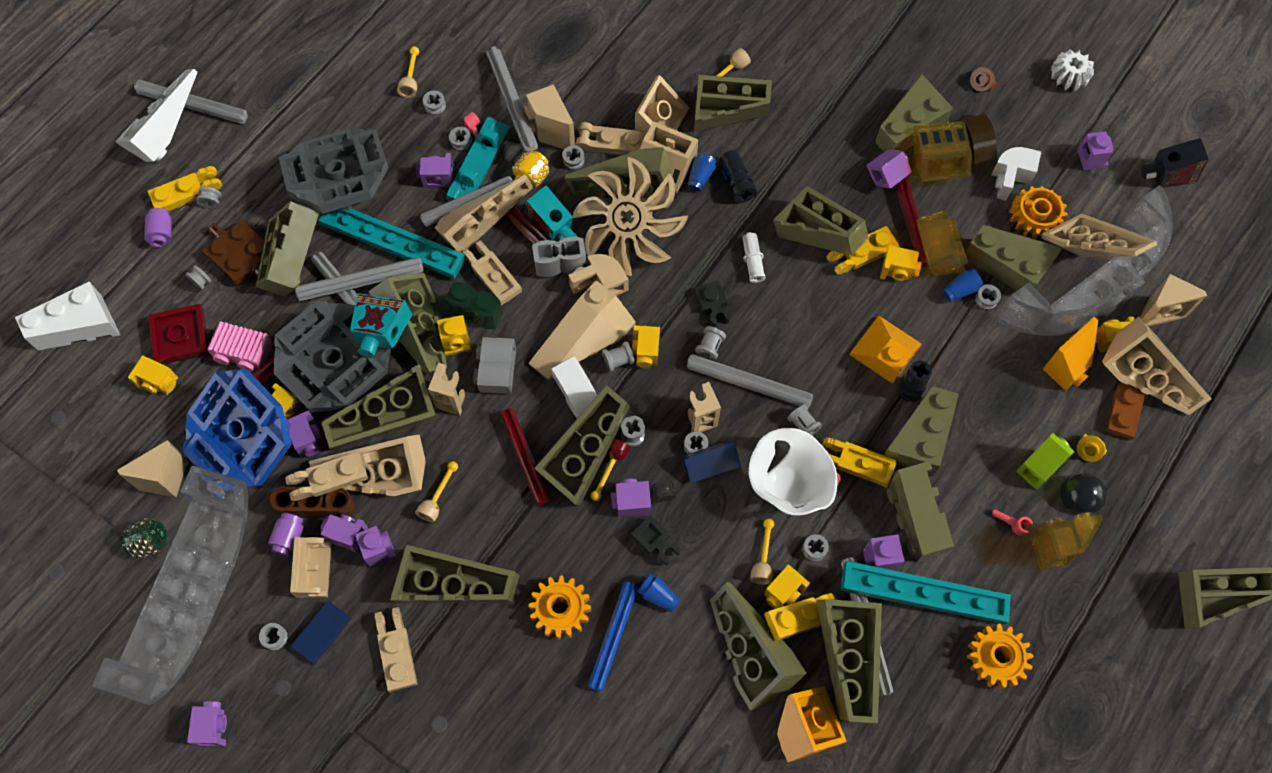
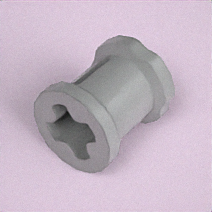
[695,326,726,361]
[602,342,635,372]
[787,404,822,435]
[621,416,645,447]

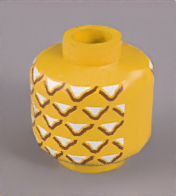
[512,151,549,188]

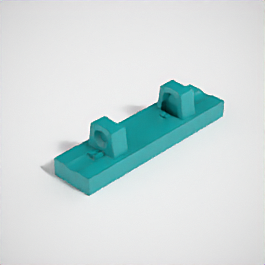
[446,117,510,201]

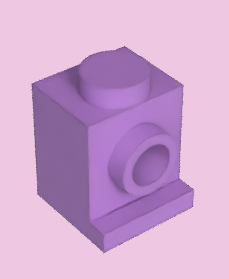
[1077,131,1113,170]
[416,153,454,188]
[288,410,322,458]
[321,514,368,553]
[355,526,396,568]
[187,701,227,746]

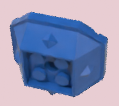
[183,369,292,489]

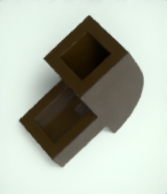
[951,114,997,164]

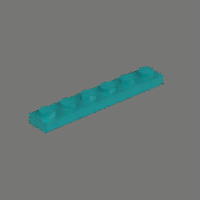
[318,208,466,280]
[841,561,1011,625]

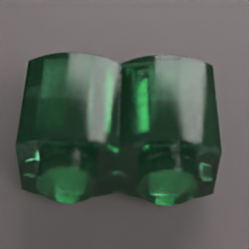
[445,282,503,329]

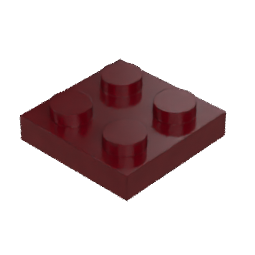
[148,304,210,364]

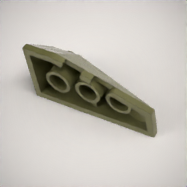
[565,147,674,203]
[369,273,447,374]
[710,582,806,711]

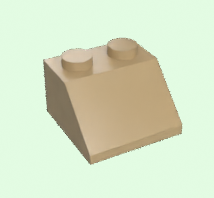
[524,84,575,149]

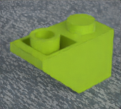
[1016,433,1075,490]

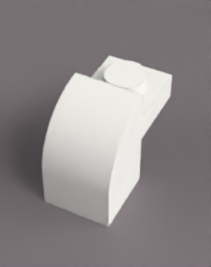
[991,147,1041,201]

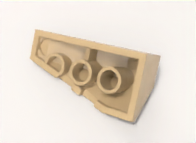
[434,174,533,253]
[309,435,426,496]

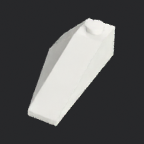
[115,69,197,162]

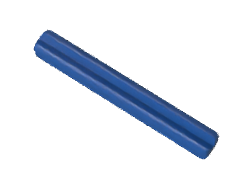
[588,582,638,692]

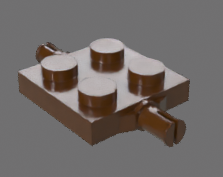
[202,220,265,286]

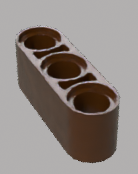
[270,487,355,519]

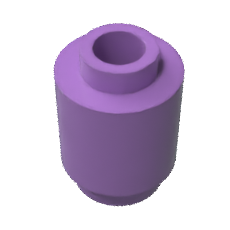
[144,208,172,247]
[268,513,304,556]

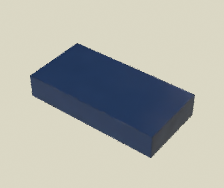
[682,439,741,483]
[291,601,351,665]

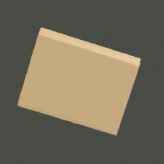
[635,75,689,134]
[1140,274,1207,327]
[117,440,188,497]

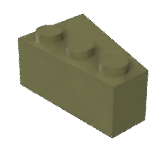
[694,75,772,132]
[773,186,869,255]
[884,386,959,476]
[887,461,954,562]
[1178,567,1272,628]

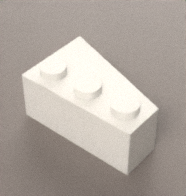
[15,282,120,351]

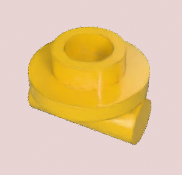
[1077,434,1107,462]

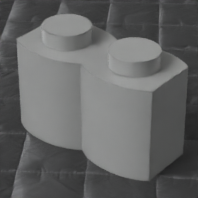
[532,237,587,277]
[473,337,516,394]

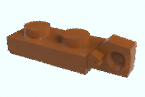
[1105,382,1145,440]

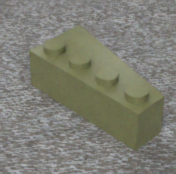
[321,364,437,450]
[534,385,630,506]
[390,545,519,603]
[816,599,882,723]

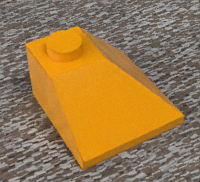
[850,316,922,384]
[1043,317,1098,391]
[777,686,847,763]

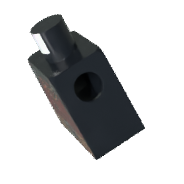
[1141,138,1209,188]

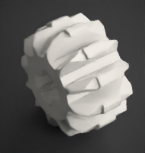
[1051,49,1094,91]

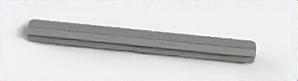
[487,46,538,153]

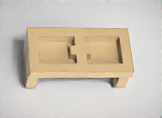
[428,363,465,416]
[688,382,721,432]
[290,537,331,598]

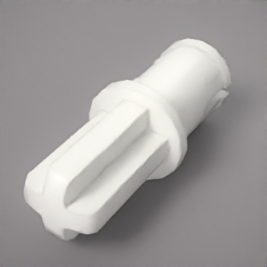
[742,232,766,283]

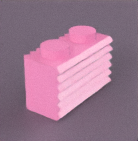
[207,321,274,372]

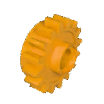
[1009,186,1068,240]
[529,576,591,640]
[967,624,1033,689]

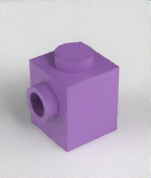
[866,149,912,189]
[611,479,651,517]
[864,535,904,570]

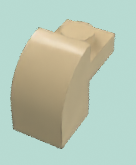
[569,254,629,296]

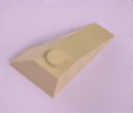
[1041,214,1157,257]
[529,281,636,381]
[1102,317,1211,415]

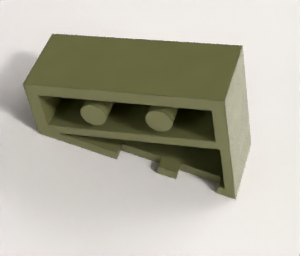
[875,74,953,152]
[256,201,319,297]
[963,225,1062,298]

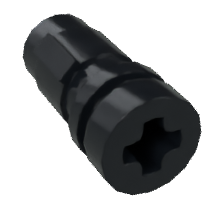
[720,150,757,203]
[897,360,932,402]

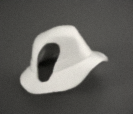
[749,428,837,515]

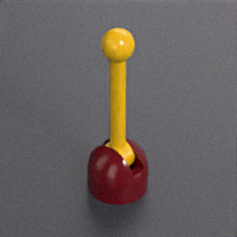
[591,438,631,501]

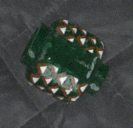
[122,518,168,559]

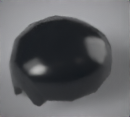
[1060,474,1107,515]

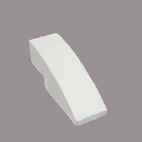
[551,356,598,419]

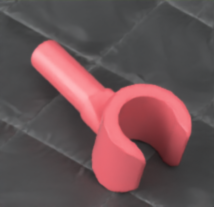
[464,112,485,144]
[992,509,1033,535]

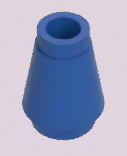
[687,153,716,192]
[942,268,983,302]
[637,573,680,612]

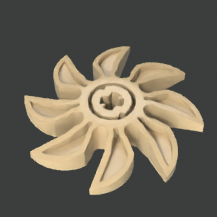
[573,157,688,276]

